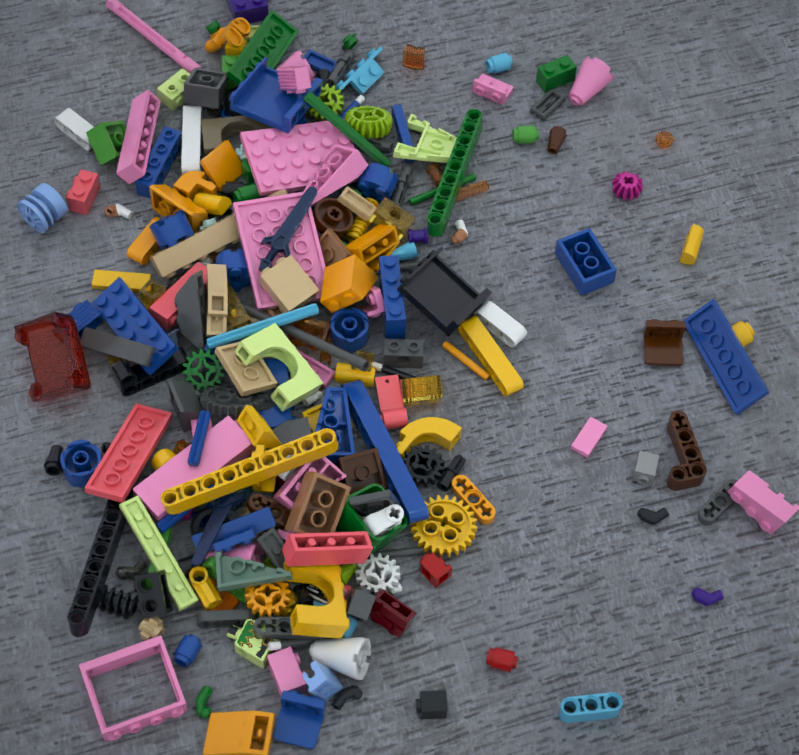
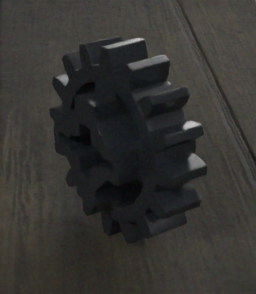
[402,445,445,487]

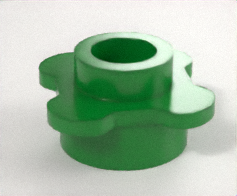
[342,33,358,50]

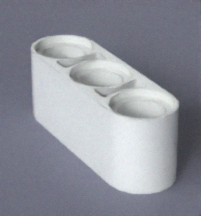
[54,108,94,151]
[473,300,527,348]

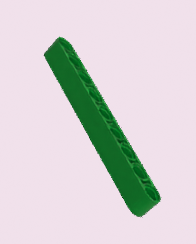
[427,109,483,237]

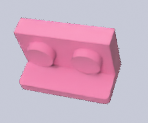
[472,73,514,105]
[359,285,384,318]

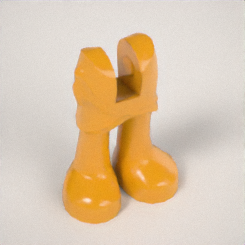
[205,17,251,53]

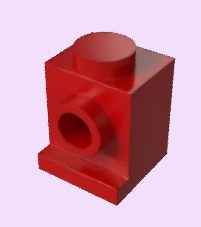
[419,552,452,588]

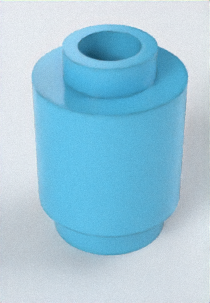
[485,52,513,74]

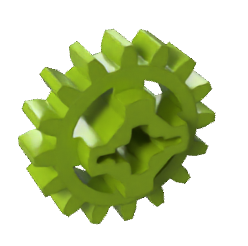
[307,83,345,121]

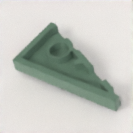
[215,552,293,592]

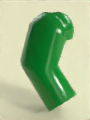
[196,686,213,719]

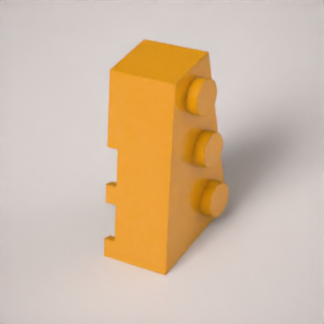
[346,225,400,272]

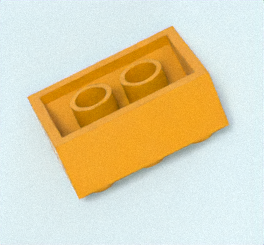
[149,184,208,233]

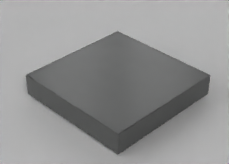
[349,490,400,517]

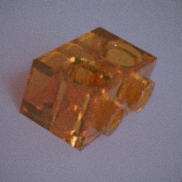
[287,317,330,352]

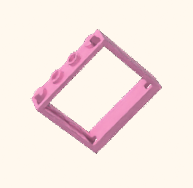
[79,635,188,742]

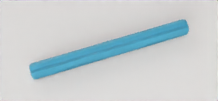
[206,303,319,349]

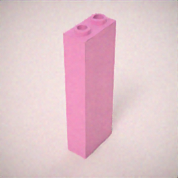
[132,415,256,522]

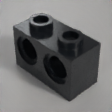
[133,569,173,618]

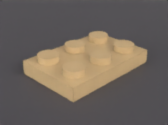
[215,341,277,397]

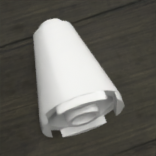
[309,637,371,680]

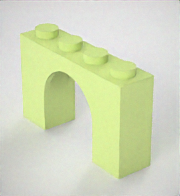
[234,323,323,412]

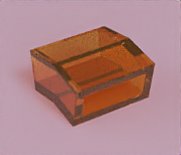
[403,44,425,70]

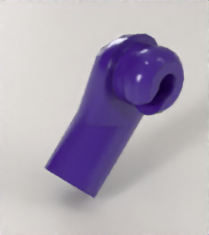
[691,587,724,606]

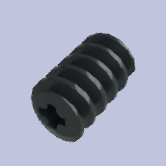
[97,585,139,620]

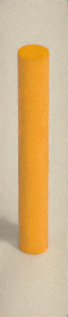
[442,341,491,381]

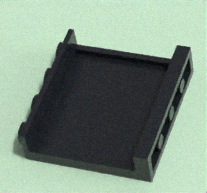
[397,247,492,337]

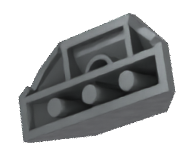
[175,270,209,351]

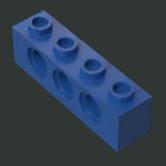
[135,126,182,199]

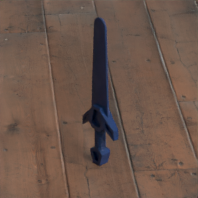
[258,187,317,272]
[192,477,246,566]

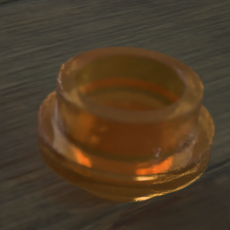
[656,131,674,148]

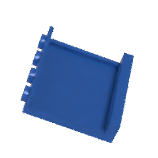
[229,57,323,134]

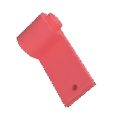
[375,374,408,430]

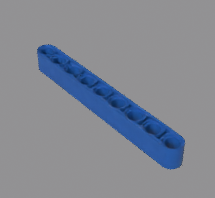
[340,379,429,525]

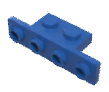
[192,507,276,553]

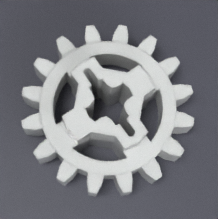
[355,553,401,595]

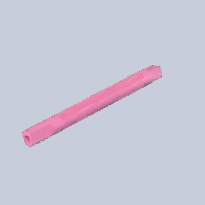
[106,0,202,74]

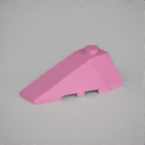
[304,144,368,204]

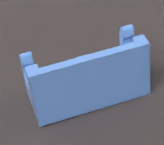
[303,661,344,701]

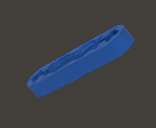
[391,104,415,163]

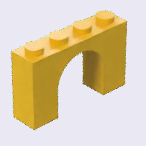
[283,561,350,639]

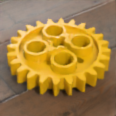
[411,495,477,558]

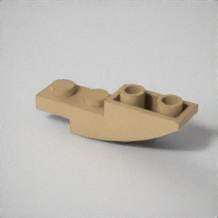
[206,264,228,337]

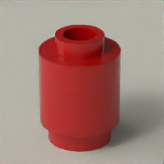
[486,647,518,672]

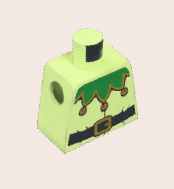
[227,619,281,669]

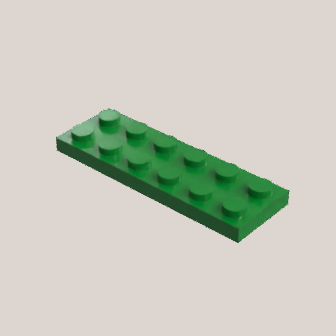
[225,10,299,85]

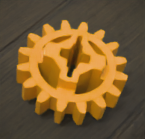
[245,581,291,617]

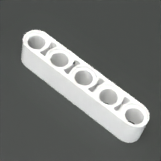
[181,105,202,175]

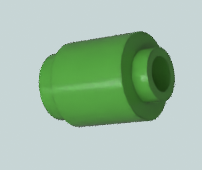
[512,125,539,144]

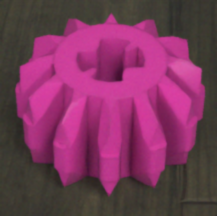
[612,171,643,201]

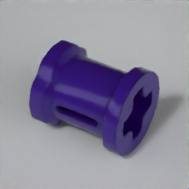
[408,228,428,244]

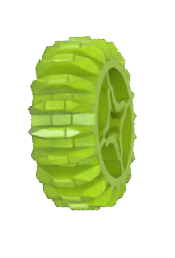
[344,105,393,139]

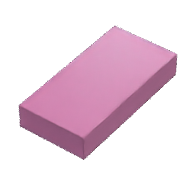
[571,417,608,458]

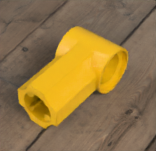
[189,566,222,610]

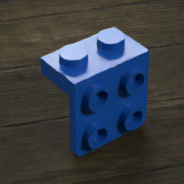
[273,690,326,749]

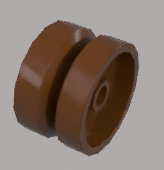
[312,197,353,240]

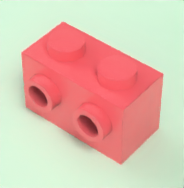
[66,169,101,215]

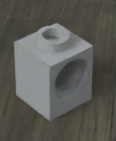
[633,451,659,485]

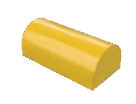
[193,193,233,216]
[679,224,704,265]
[335,362,376,387]

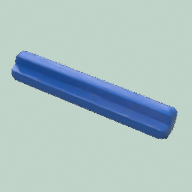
[187,410,211,467]

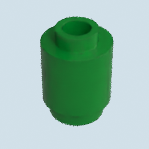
[233,183,260,202]

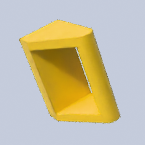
[236,405,282,449]

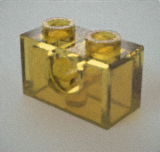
[369,197,415,241]

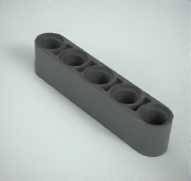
[78,327,155,367]

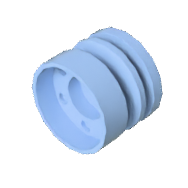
[17,183,68,233]

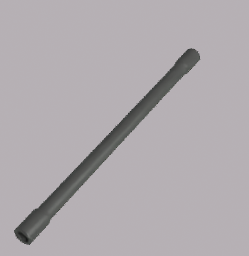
[228,294,370,371]

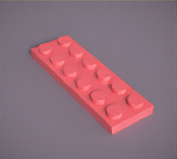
[84,403,173,503]

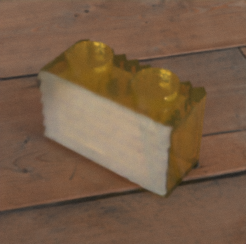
[400,375,443,406]

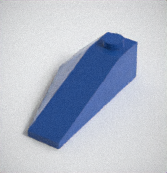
[315,387,355,468]

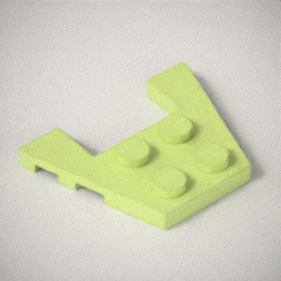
[393,114,457,163]

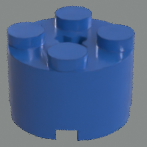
[356,163,398,205]
[149,210,194,249]
[215,249,251,292]
[330,308,369,354]
[60,440,102,487]

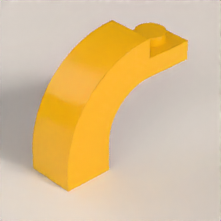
[396,417,462,458]

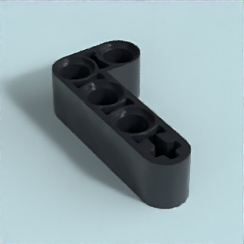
[112,347,192,396]

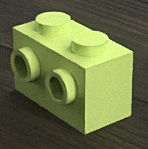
[157,68,190,111]

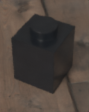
[416,690,448,720]

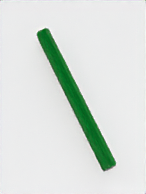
[304,92,391,167]

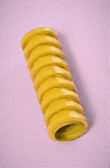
[345,198,379,243]

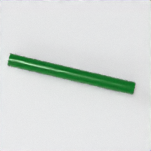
[408,173,476,206]

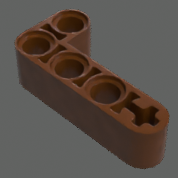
[667,411,707,491]

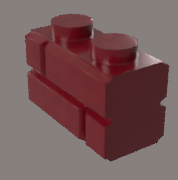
[369,589,417,638]

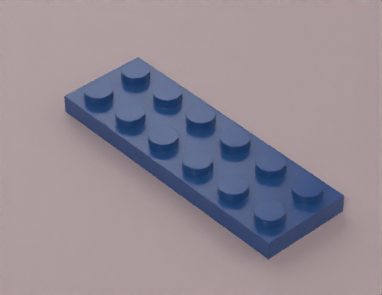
[92,277,179,376]
[683,299,770,415]

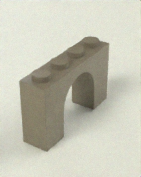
[201,116,274,156]

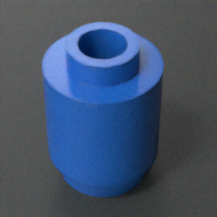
[173,634,202,668]

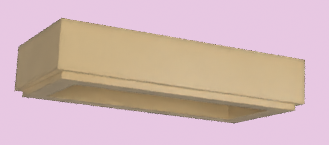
[337,186,377,222]

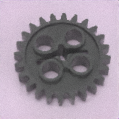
[200,383,265,417]

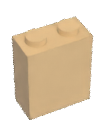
[259,255,319,313]

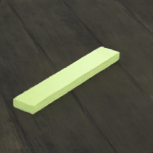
[119,496,198,612]

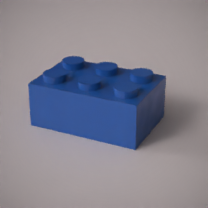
[555,228,617,295]

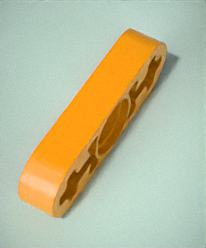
[451,475,496,524]

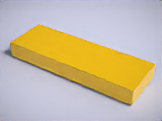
[91,269,151,293]

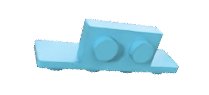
[335,46,384,95]

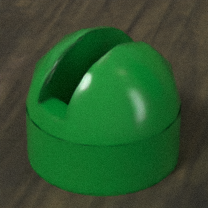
[206,20,221,34]

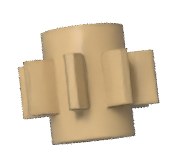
[139,616,165,641]

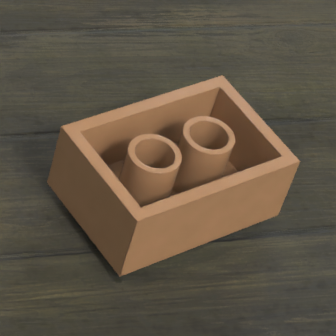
[284,472,351,534]

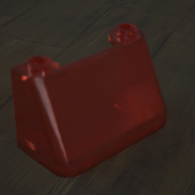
[14,312,91,402]

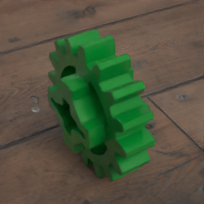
[182,348,224,391]

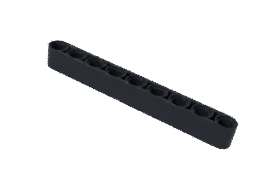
[67,487,134,637]

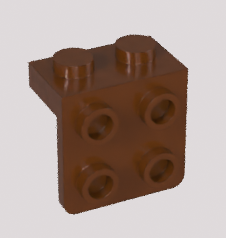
[643,319,685,366]

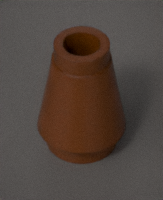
[547,126,567,154]

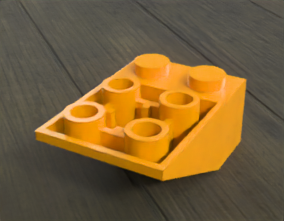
[203,710,275,755]

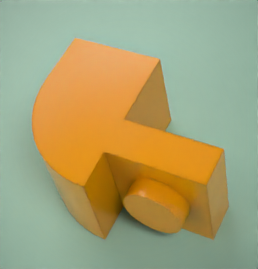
[173,171,217,201]

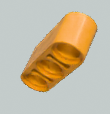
[127,217,161,266]

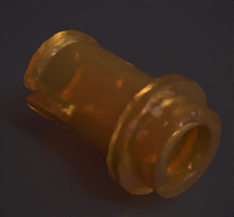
[427,163,442,187]

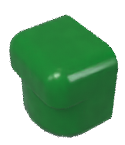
[336,483,408,554]

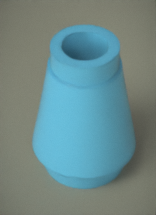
[391,242,418,261]

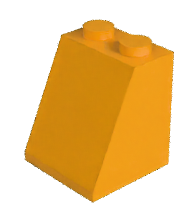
[320,254,378,313]

